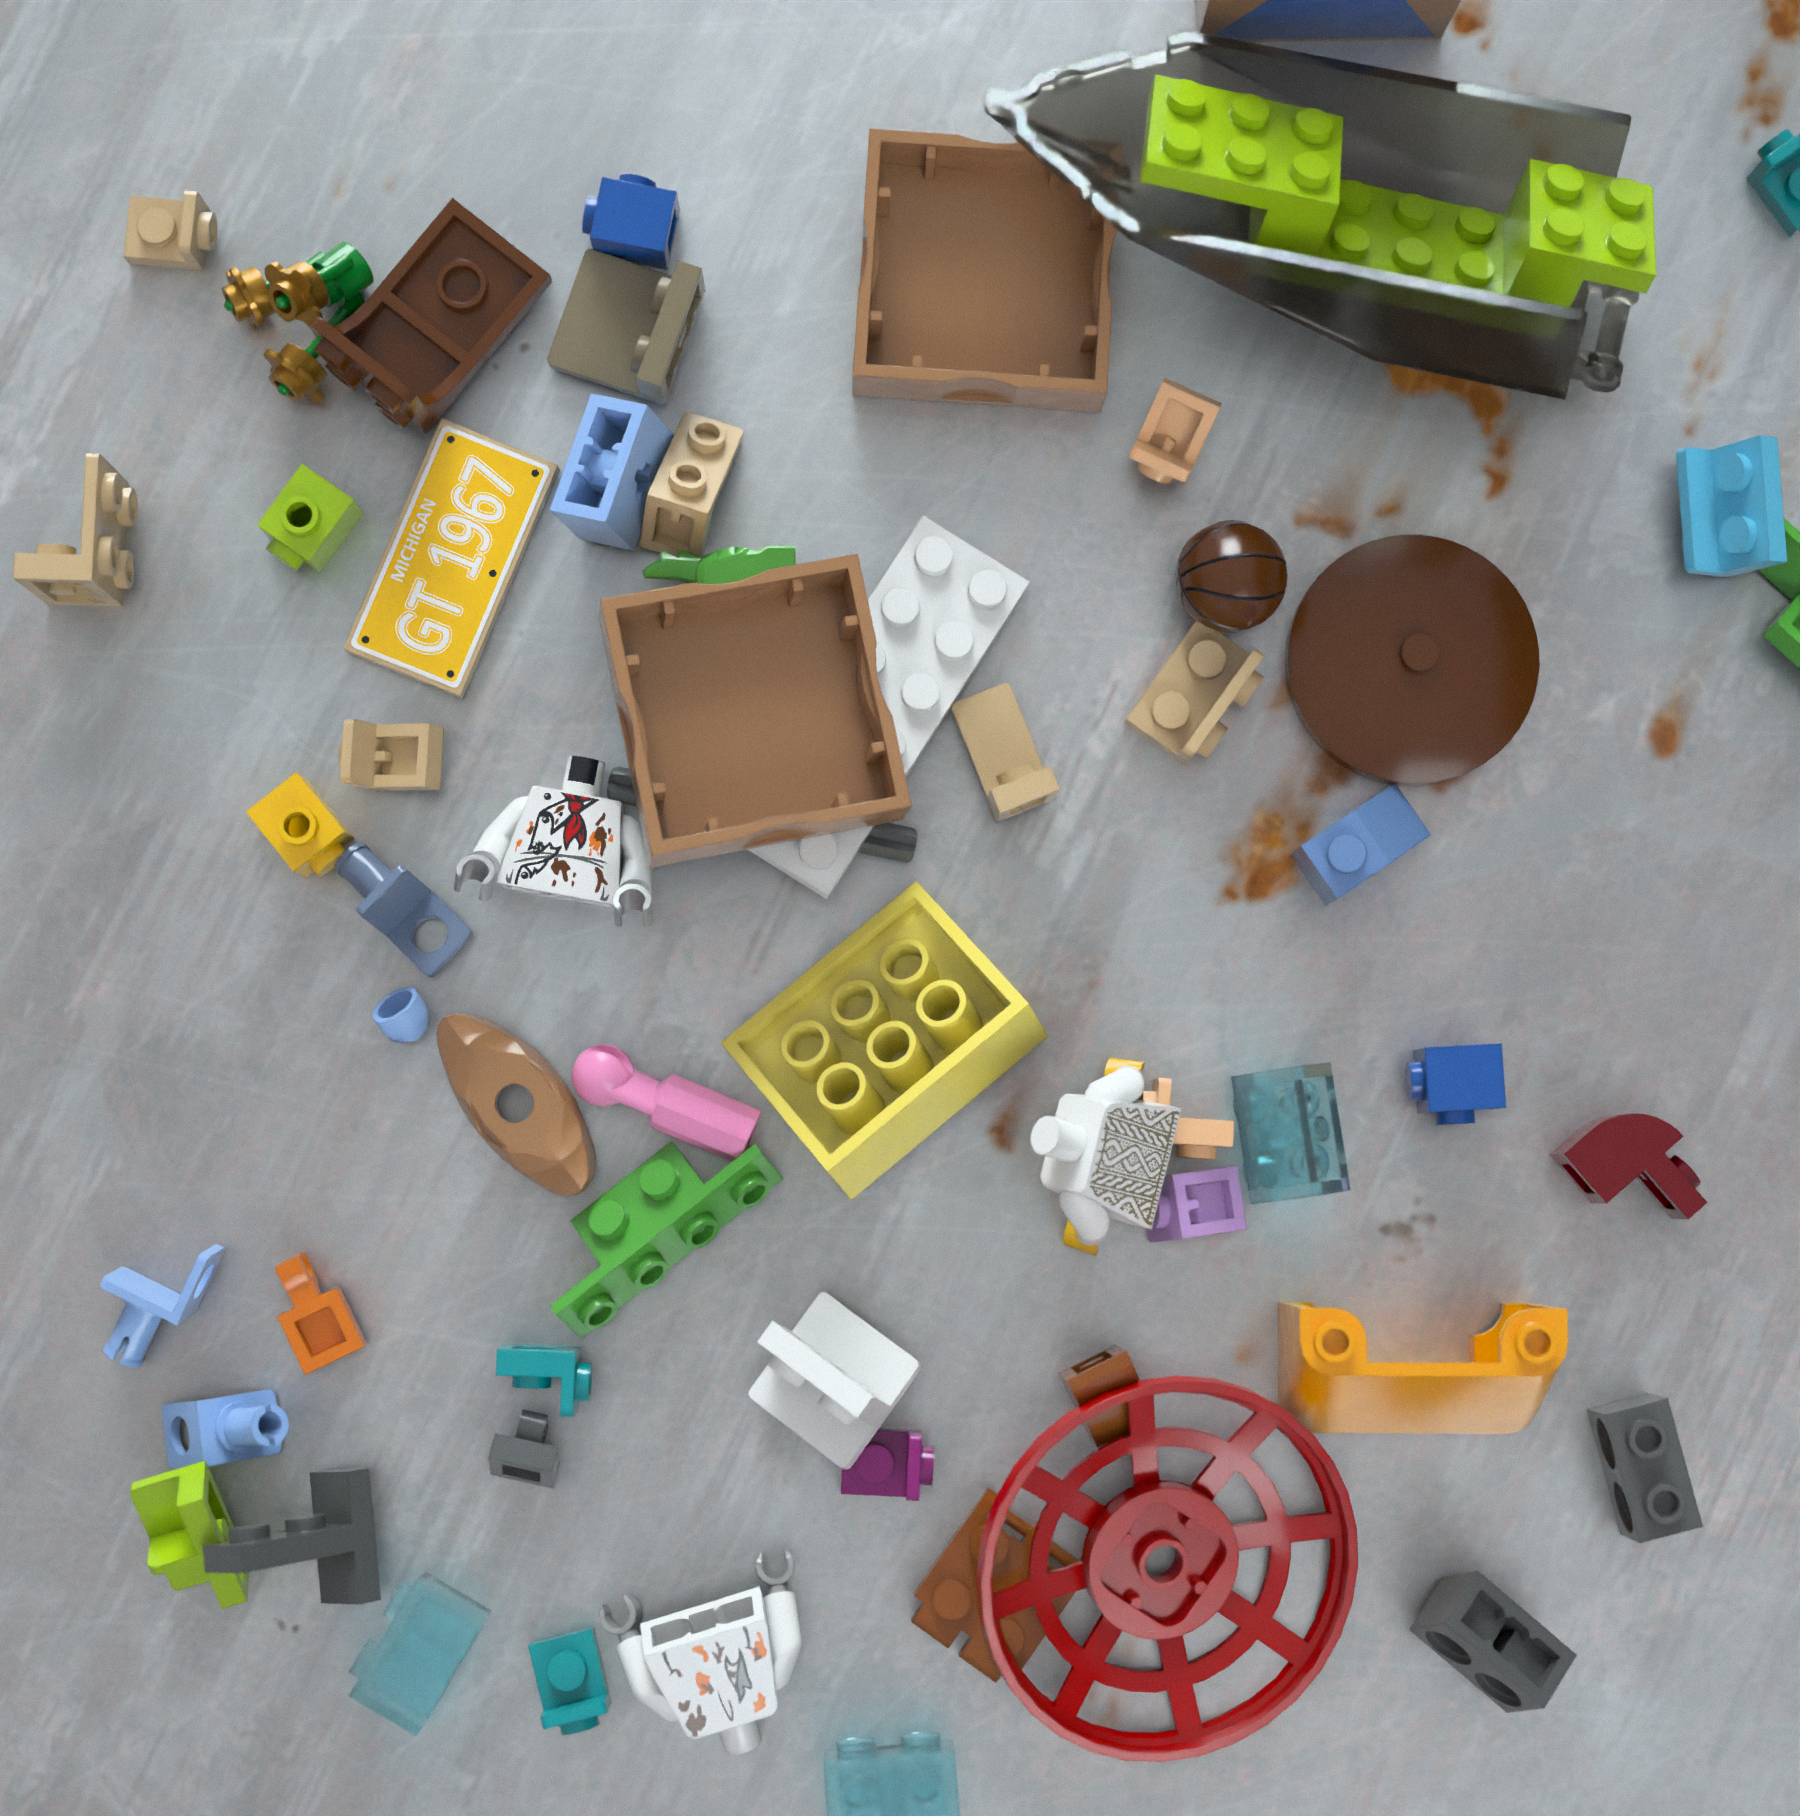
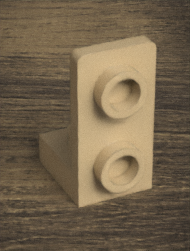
[639,412,743,557]
[951,683,1060,823]

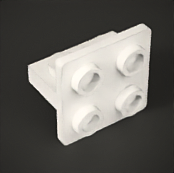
[748,1292,922,1470]

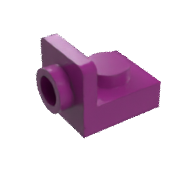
[841,1428,934,1501]

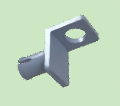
[334,842,473,977]

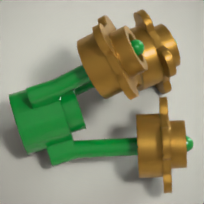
[221,242,374,404]

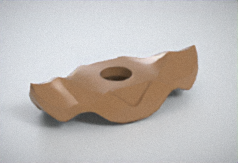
[436,1013,596,1197]

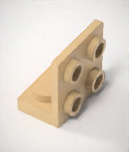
[13,453,138,607]

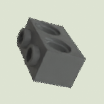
[1587,1393,1703,1543]
[1409,1570,1577,1713]

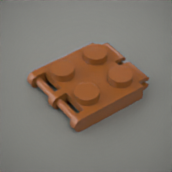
[911,1487,1082,1683]

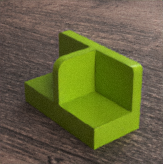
[130,1461,249,1609]

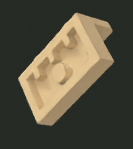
[1124,621,1265,766]

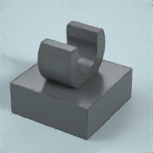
[488,1410,560,1489]

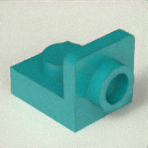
[1746,129,1800,237]
[496,1344,592,1417]
[528,1626,612,1735]

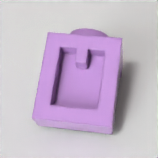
[1146,1166,1247,1243]

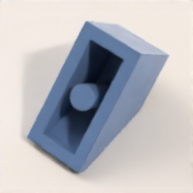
[1290,783,1431,906]

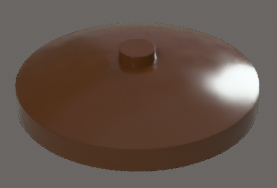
[1285,535,1540,787]

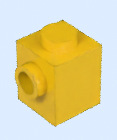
[246,772,355,878]

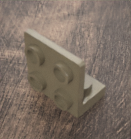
[547,249,706,406]

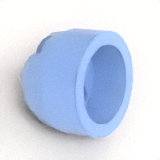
[372,987,430,1043]

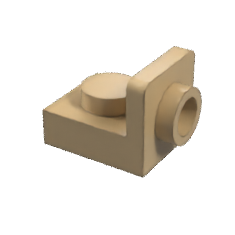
[123,191,217,271]

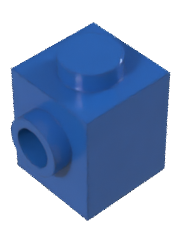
[582,174,680,270]
[1404,1043,1506,1125]

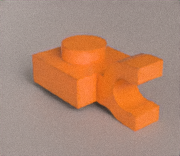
[274,1251,367,1375]

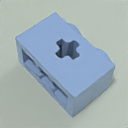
[550,394,674,551]

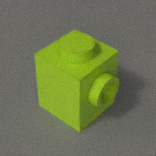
[257,464,364,574]

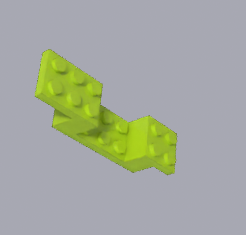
[1140,74,1656,335]

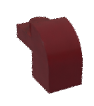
[1550,1113,1708,1219]

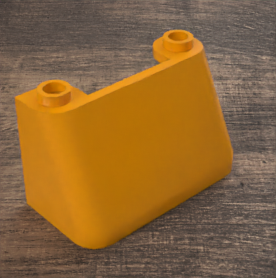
[1278,1302,1568,1434]

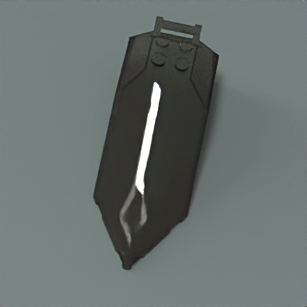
[984,31,1640,400]

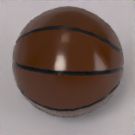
[1175,520,1288,633]

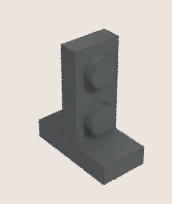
[203,1468,381,1605]

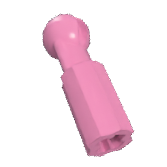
[571,1044,762,1162]

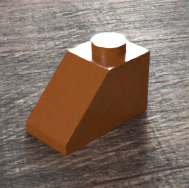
[1058,1344,1156,1448]

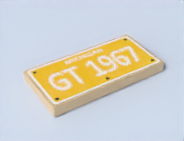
[343,418,560,699]

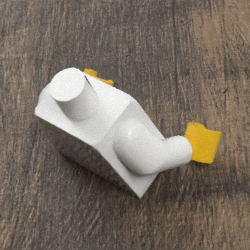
[1031,1057,1181,1256]

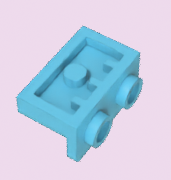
[1676,435,1787,577]

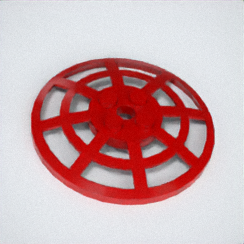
[976,1375,1358,1762]

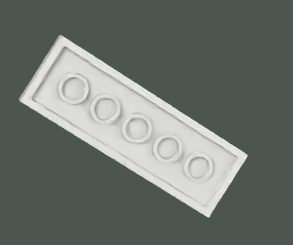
[747,516,1030,899]

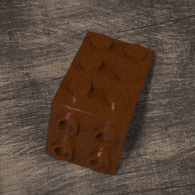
[309,198,552,434]

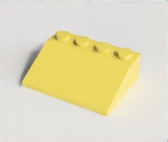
[721,881,1048,1200]

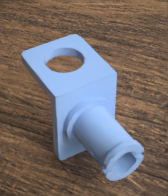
[100,1244,225,1368]
[162,1389,289,1469]

